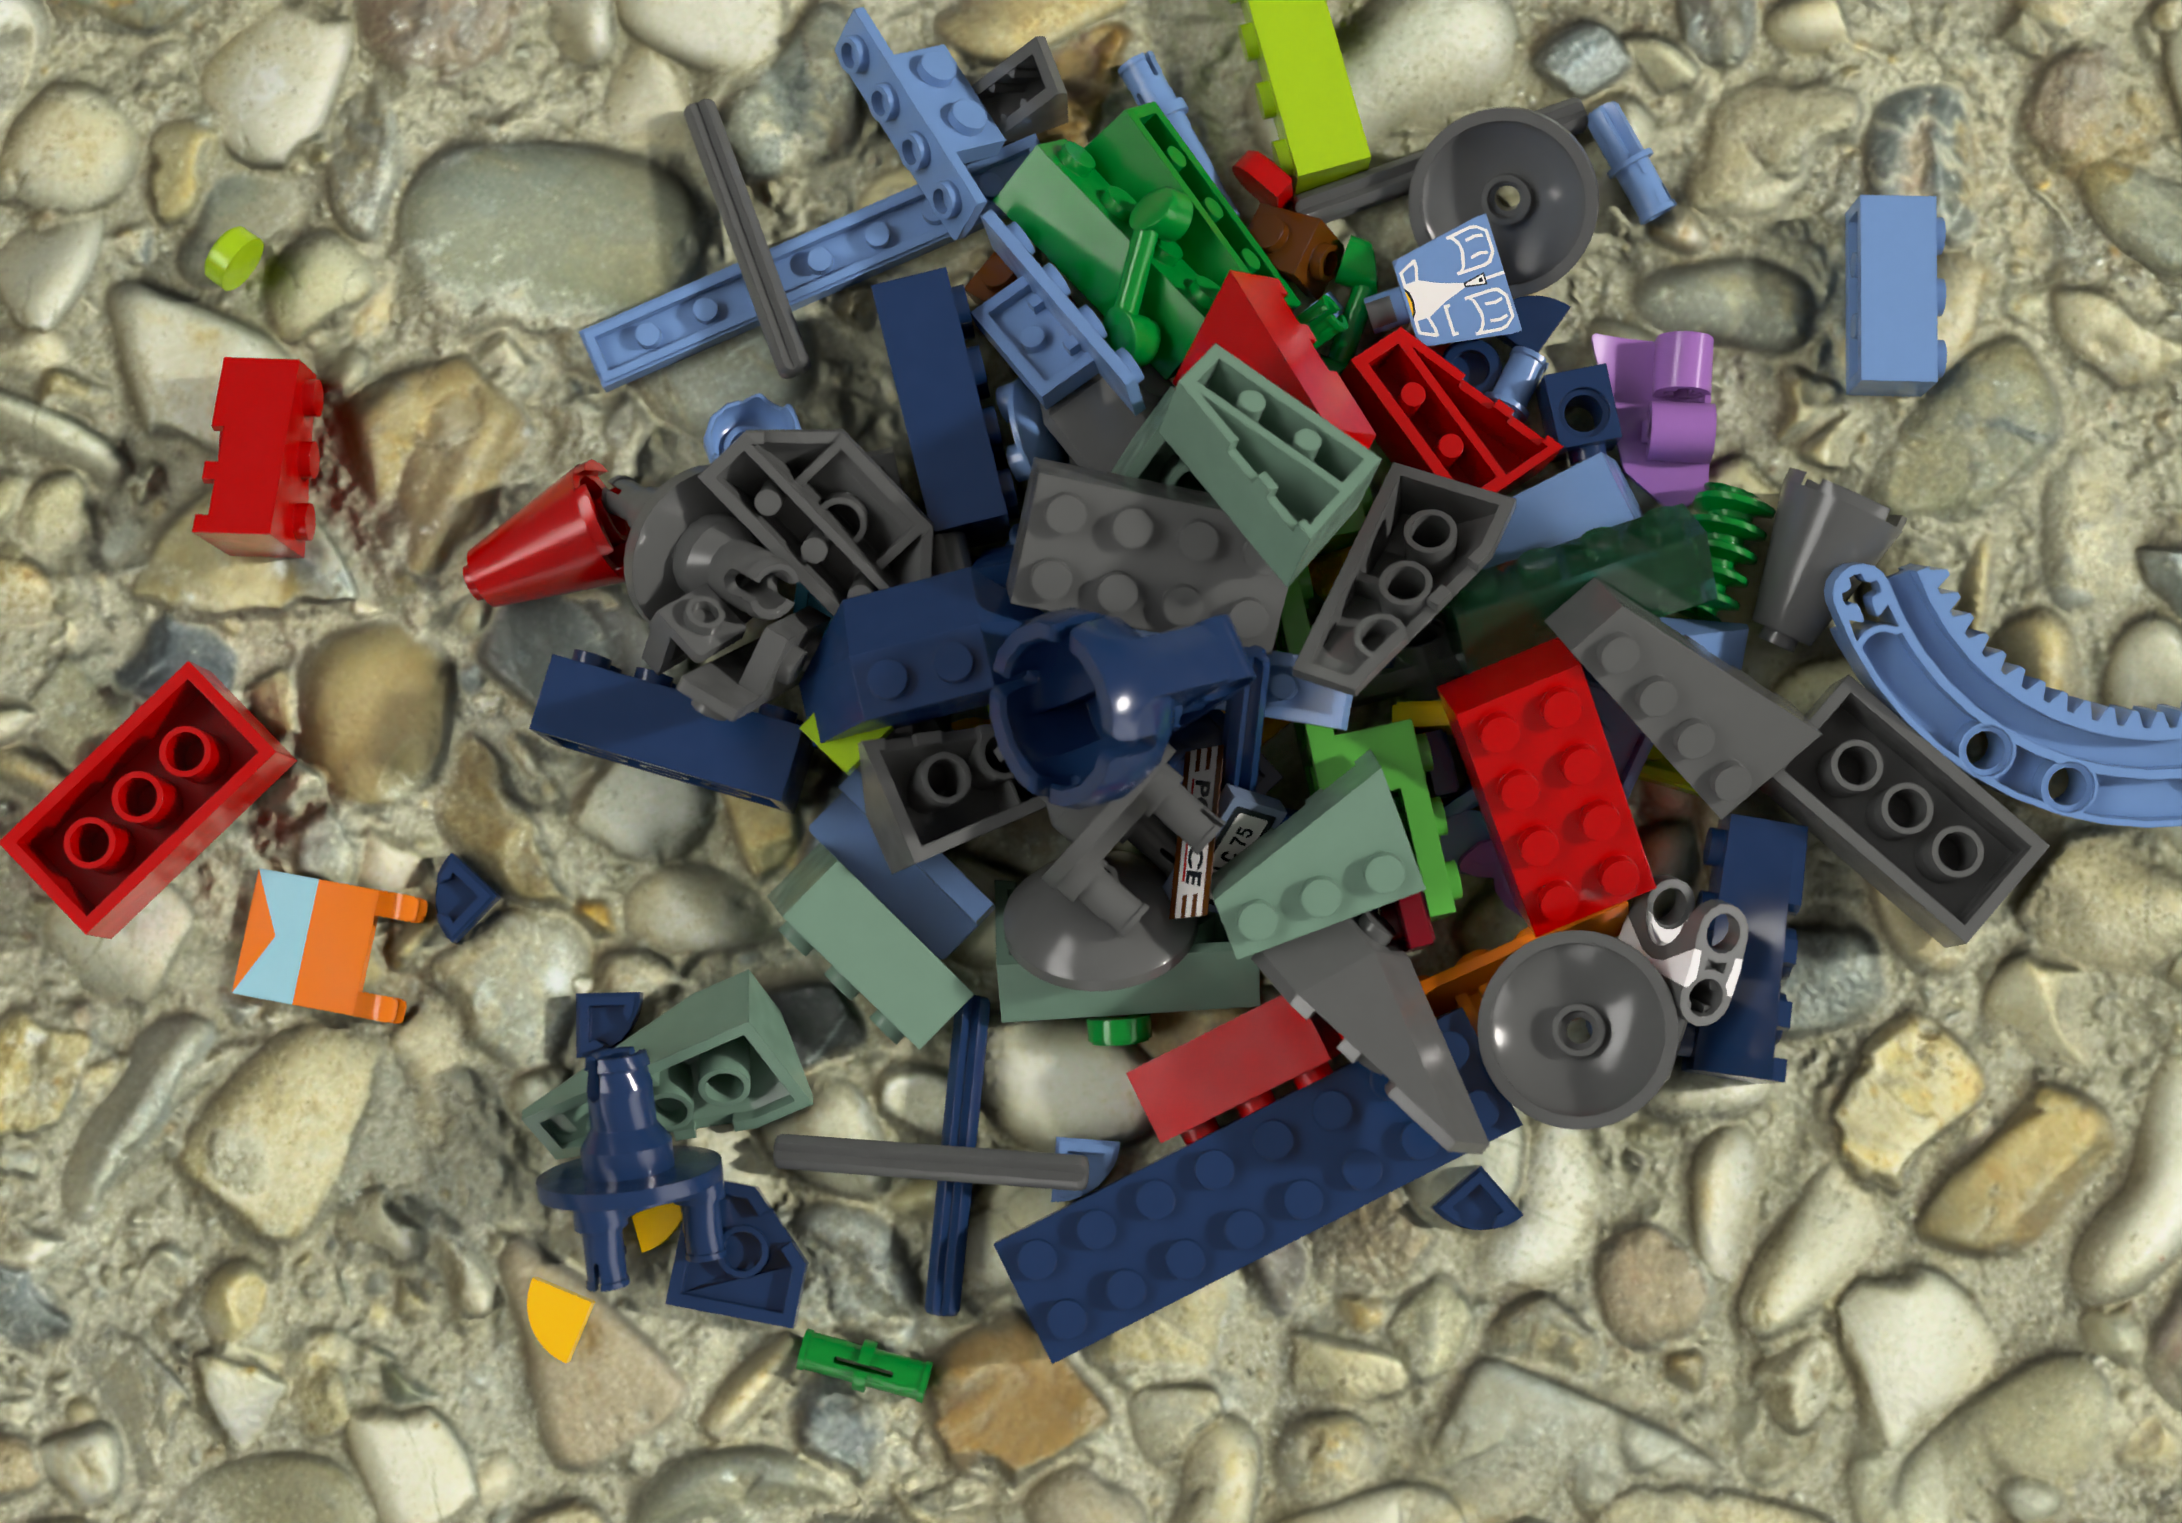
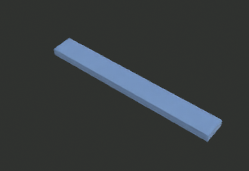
[579,133,1040,393]

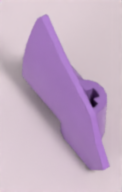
[1591,331,1717,517]

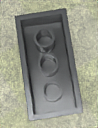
[1006,457,1288,655]
[1759,675,2050,948]

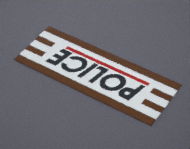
[1169,745,1224,919]

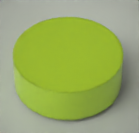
[204,226,264,291]

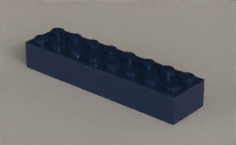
[993,1007,1523,1364]

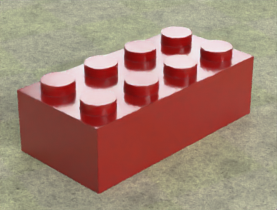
[1436,637,1656,937]
[0,661,297,939]

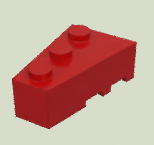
[1172,270,1376,450]
[1340,327,1564,496]
[192,357,324,558]
[1126,995,1344,1145]

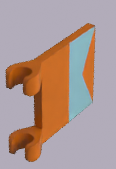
[232,868,428,1024]

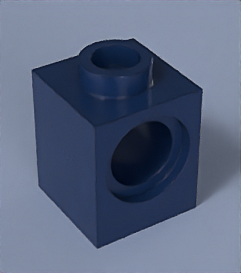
[1535,363,1623,467]

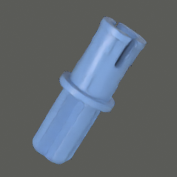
[1587,101,1677,225]

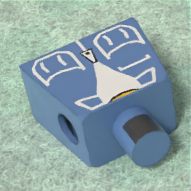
[1363,213,1522,346]

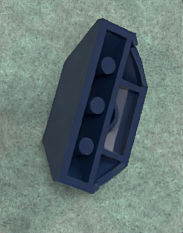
[799,567,1046,749]

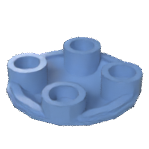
[996,377,1066,482]

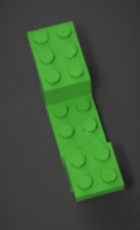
[1275,486,1463,922]

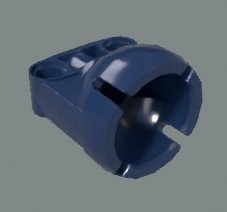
[989,607,1256,810]

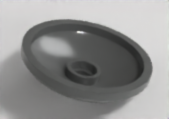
[1408,106,1599,298]
[1003,850,1199,991]
[1477,930,1679,1130]

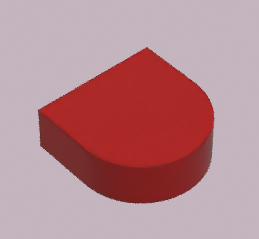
[1232,150,1293,210]

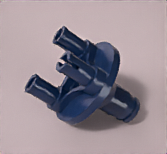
[536,1046,727,1292]

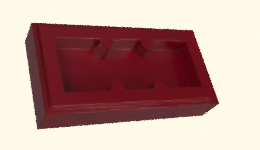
[1379,891,1435,953]

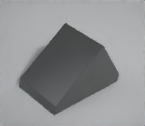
[972,36,1068,147]

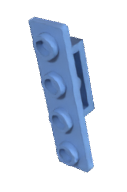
[835,7,1006,240]
[971,209,1146,416]

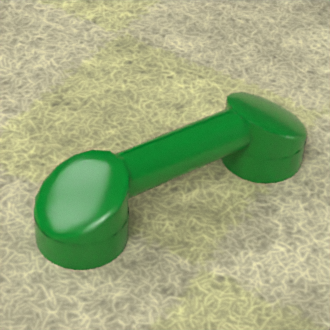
[1103,187,1193,368]
[1318,235,1378,376]

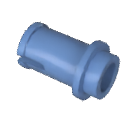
[1484,346,1549,423]

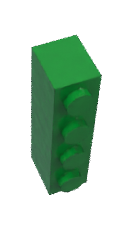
[1084,101,1302,312]
[993,139,1220,380]

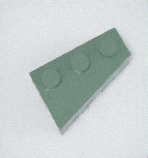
[1159,343,1382,587]
[1211,749,1426,960]
[767,843,974,1050]

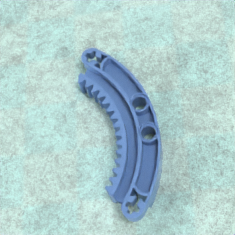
[1824,562,2182,828]

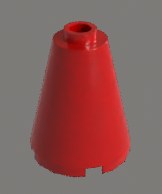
[463,459,631,607]

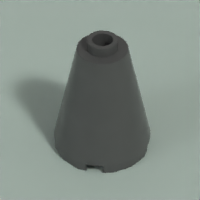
[1752,467,1907,653]

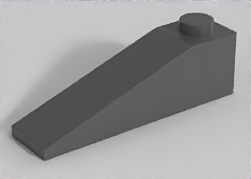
[1292,462,1516,697]
[1251,910,1490,1154]

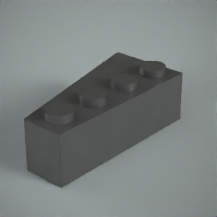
[1545,577,1822,820]

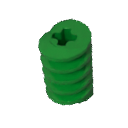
[1656,482,1776,622]

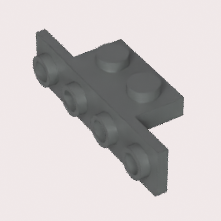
[676,606,831,722]

